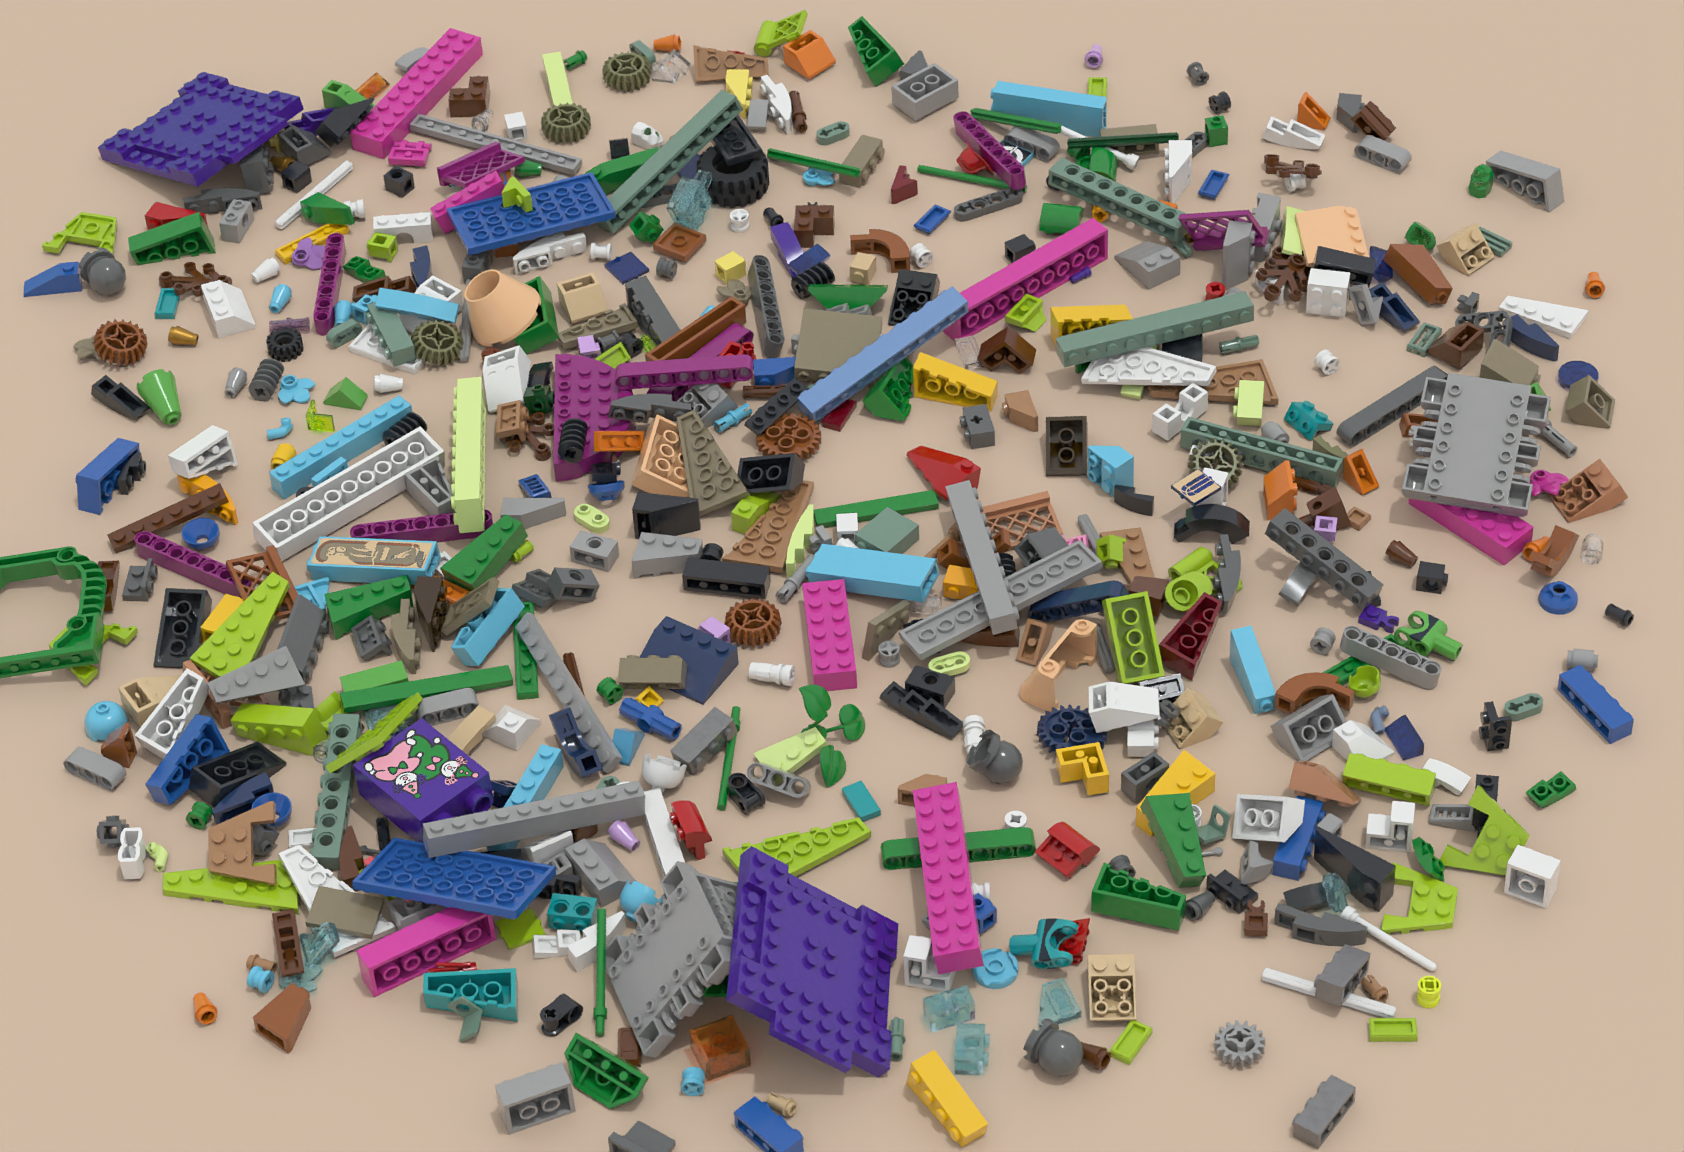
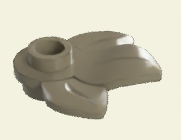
[716,279,752,305]
[73,335,103,361]

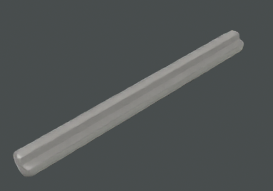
[458,279,472,362]

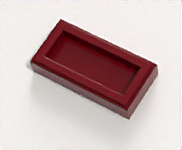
[822,399,857,432]

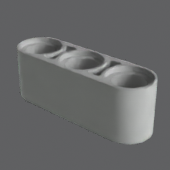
[1004,126,1060,162]
[1354,135,1412,173]
[416,688,479,726]
[63,746,126,791]
[747,762,811,798]

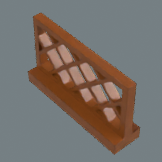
[226,545,298,621]

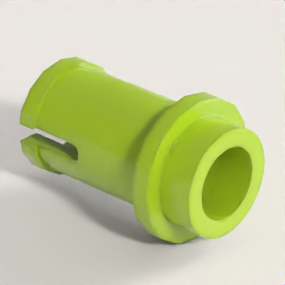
[509,540,534,563]

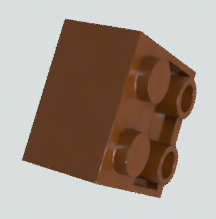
[1427,322,1484,369]

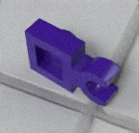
[1358,605,1399,633]

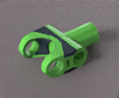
[1394,611,1463,661]

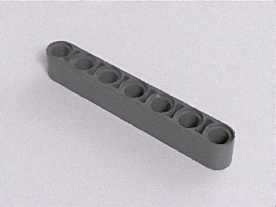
[748,255,785,358]
[1336,366,1448,446]

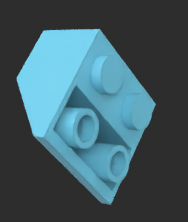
[1087,445,1134,497]

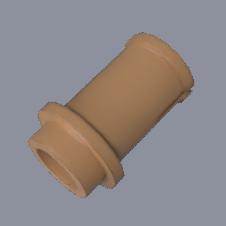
[246,954,277,974]
[1361,975,1389,1003]

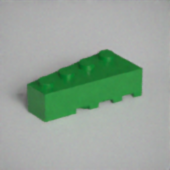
[440,514,528,591]

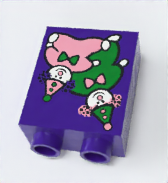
[353,718,494,843]

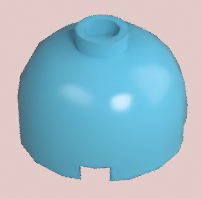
[84,701,129,742]
[620,880,663,923]

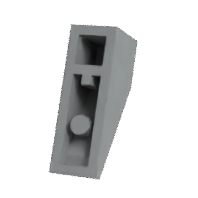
[501,498,566,529]

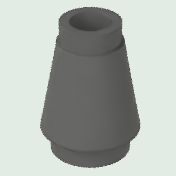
[1185,891,1215,920]

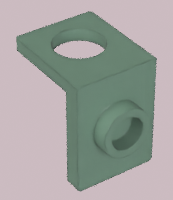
[1197,805,1231,844]
[447,996,483,1042]

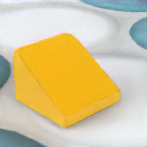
[635,686,664,707]

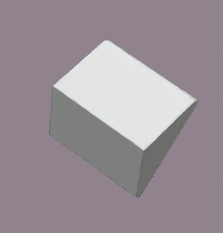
[521,831,573,864]

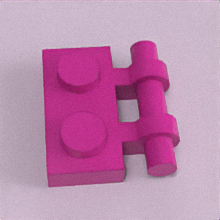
[388,140,432,166]

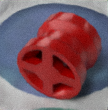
[1206,282,1225,301]

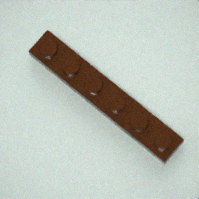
[107,483,229,554]

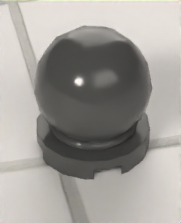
[79,247,126,295]
[966,729,1023,784]
[1023,1018,1084,1077]

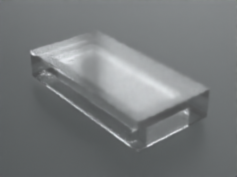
[955,335,984,369]

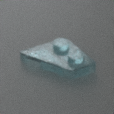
[299,922,340,970]
[1039,977,1081,1029]

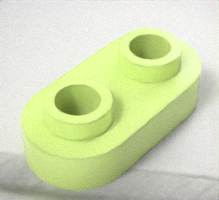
[574,504,610,533]
[929,651,970,676]

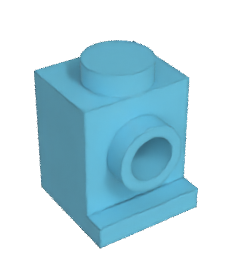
[351,294,377,325]

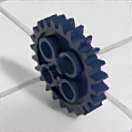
[1036,705,1108,753]

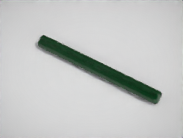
[1067,132,1179,149]

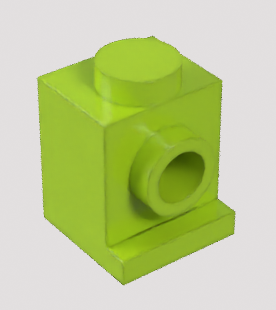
[367,232,398,263]
[1096,535,1126,569]

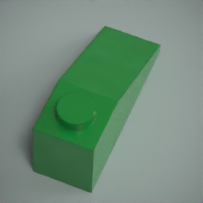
[300,192,355,225]

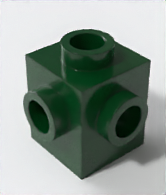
[523,384,555,414]

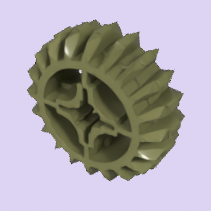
[602,51,652,92]
[541,102,591,144]
[411,319,464,367]
[1187,437,1244,488]

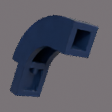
[549,707,603,777]

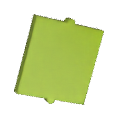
[496,908,546,950]

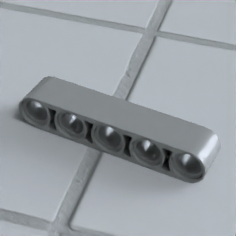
[1340,626,1442,689]

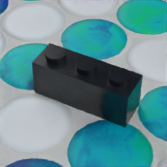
[1312,246,1375,288]

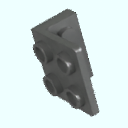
[608,1121,676,1152]

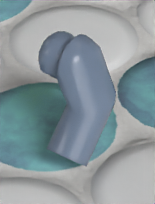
[1370,705,1389,735]

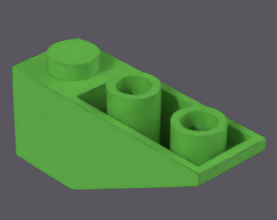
[322,80,375,112]

